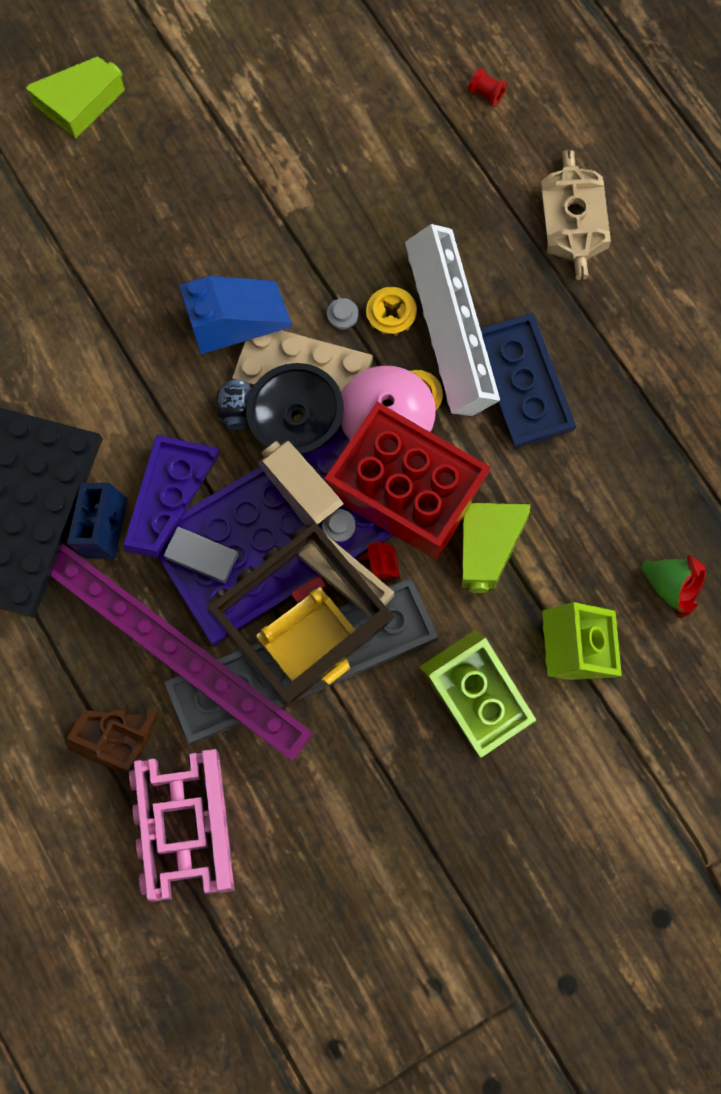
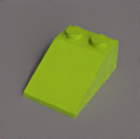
[419,630,536,758]

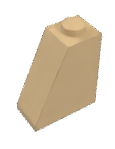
[258,440,344,526]

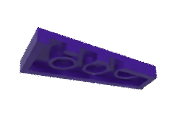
[124,435,219,558]

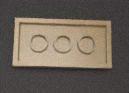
[232,330,373,394]

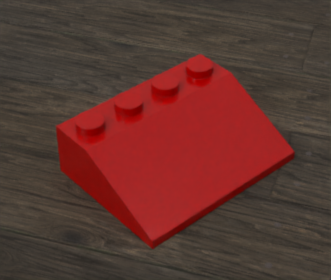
[324,401,491,560]

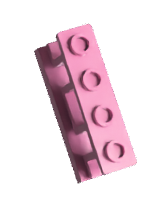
[129,749,235,902]

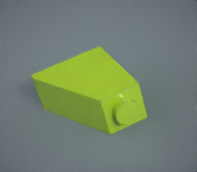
[26,56,125,139]
[461,503,530,593]

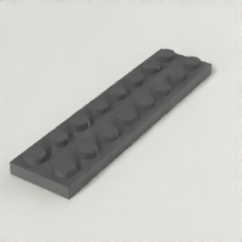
[164,578,438,746]

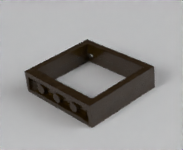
[208,522,394,708]

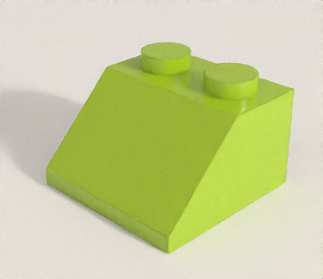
[542,602,622,680]

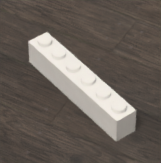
[405,224,500,416]

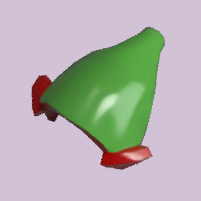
[641,554,706,618]

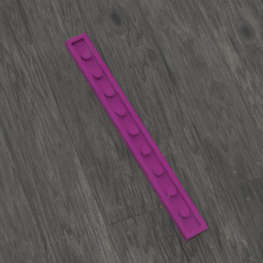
[51,544,314,762]

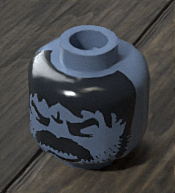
[216,380,252,430]

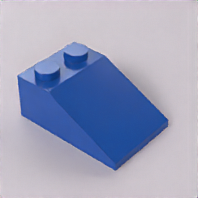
[179,276,292,354]

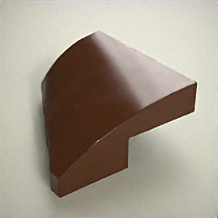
[66,709,158,776]

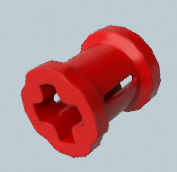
[467,68,508,107]

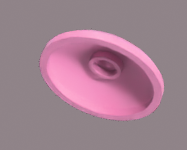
[340,366,436,441]

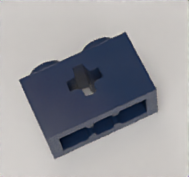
[67,483,128,559]

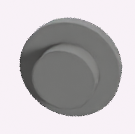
[327,298,358,330]
[322,509,355,542]

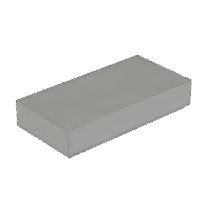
[163,527,239,584]

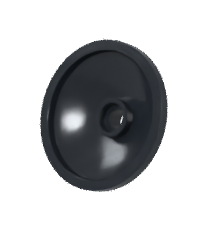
[246,363,344,455]

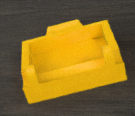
[256,587,355,685]

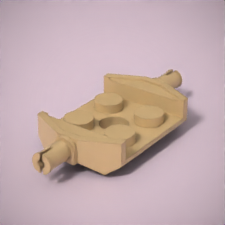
[540,150,611,280]

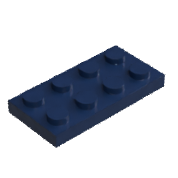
[480,313,576,449]

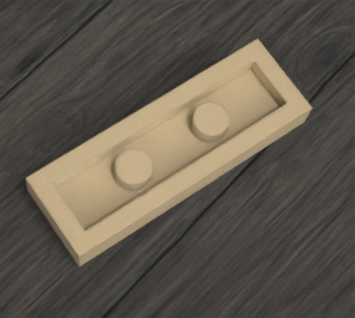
[297,536,394,618]

